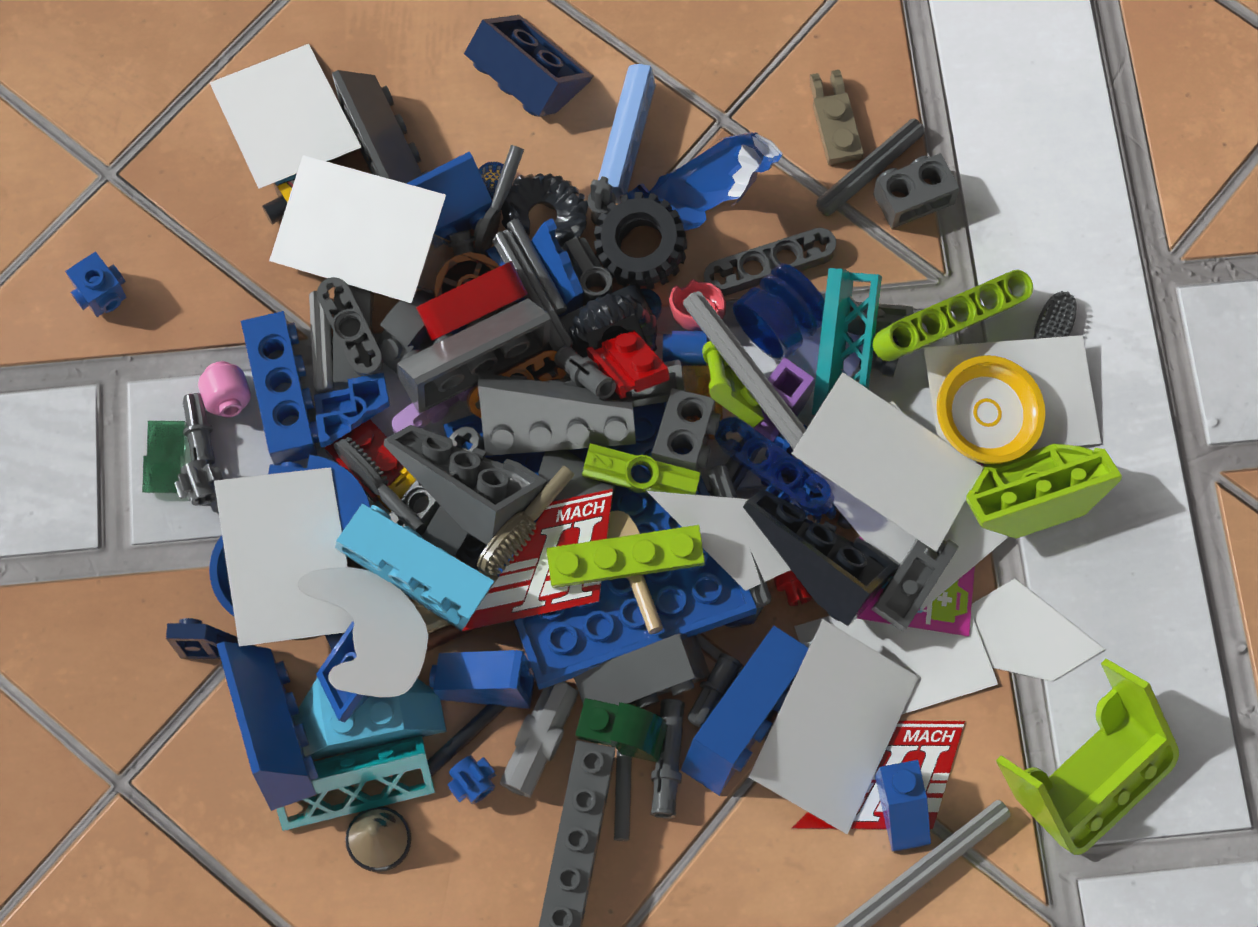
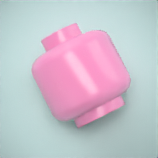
[198,361,251,418]

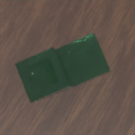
[142,421,187,493]

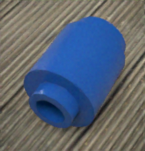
[662,331,710,367]

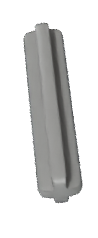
[309,291,334,394]

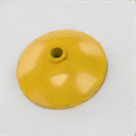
[937,355,1045,464]

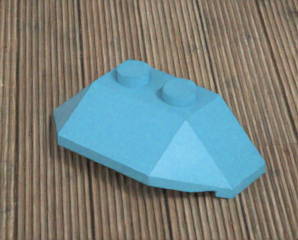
[293,677,447,760]

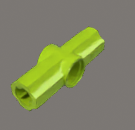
[582,443,700,495]

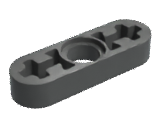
[317,277,383,376]

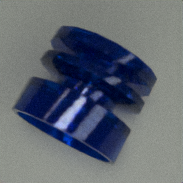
[733,263,825,362]

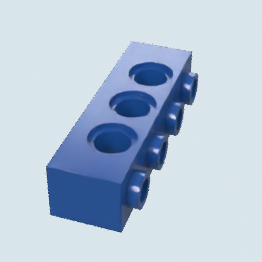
[241,311,320,465]

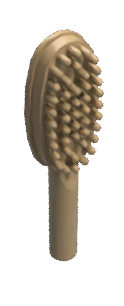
[607,511,663,634]

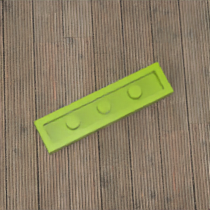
[546,525,705,588]

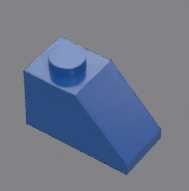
[875,760,931,852]

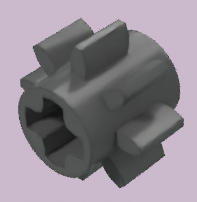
[175,460,223,506]

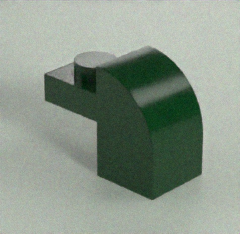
[575,698,668,763]

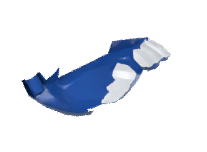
[624,132,783,231]

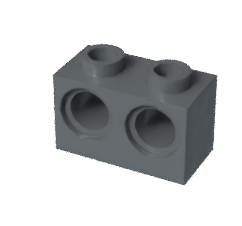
[873,153,960,229]
[652,388,721,472]

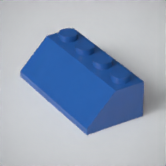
[217,642,319,811]

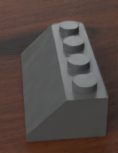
[332,70,428,184]
[397,299,551,414]

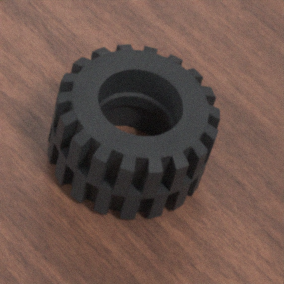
[594,192,687,290]

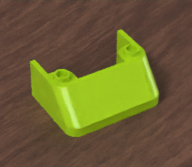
[996,659,1179,855]

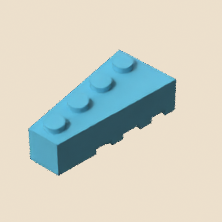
[335,503,494,631]

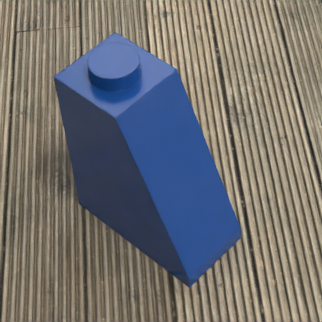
[429,650,535,709]

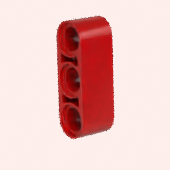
[416,261,528,341]

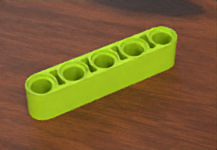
[873,270,1033,361]

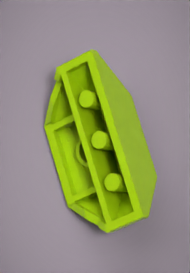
[966,444,1122,539]

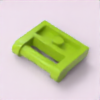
[702,341,764,428]

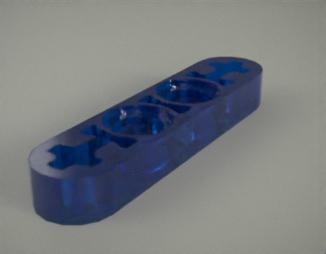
[714,417,835,515]

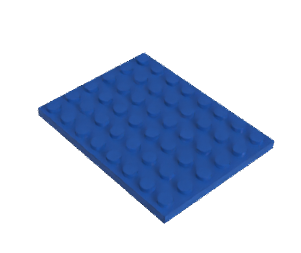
[443,402,757,690]

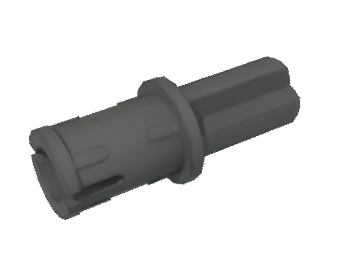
[588,176,616,226]
[183,393,215,465]
[688,653,742,728]

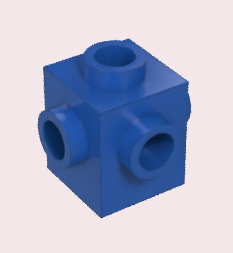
[65,251,127,317]

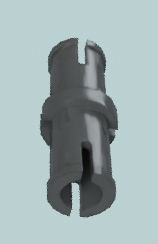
[554,346,616,400]

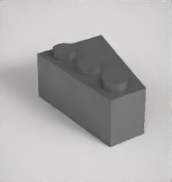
[574,633,710,708]

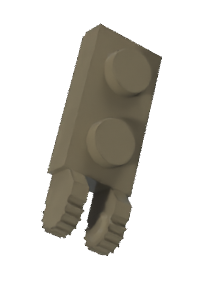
[810,70,864,165]

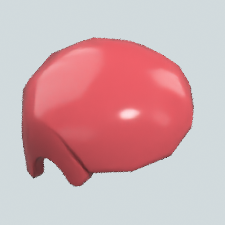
[669,279,726,331]

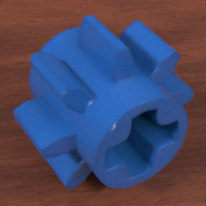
[447,755,496,804]

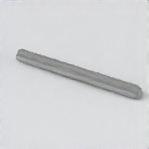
[683,291,817,473]
[835,800,1011,927]

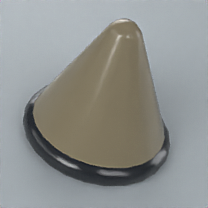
[345,807,412,872]

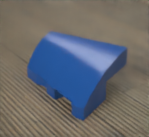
[531,218,584,316]
[314,372,390,447]

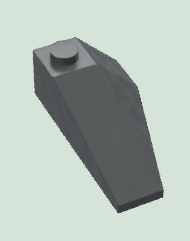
[384,425,547,545]

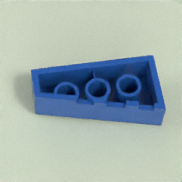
[681,626,809,796]

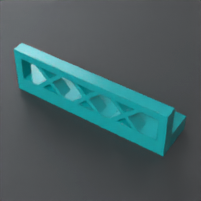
[811,268,882,415]
[276,735,435,831]

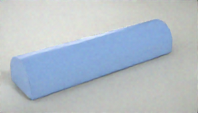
[598,64,656,204]

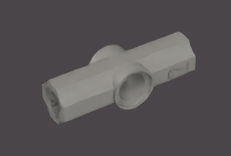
[500,682,579,798]

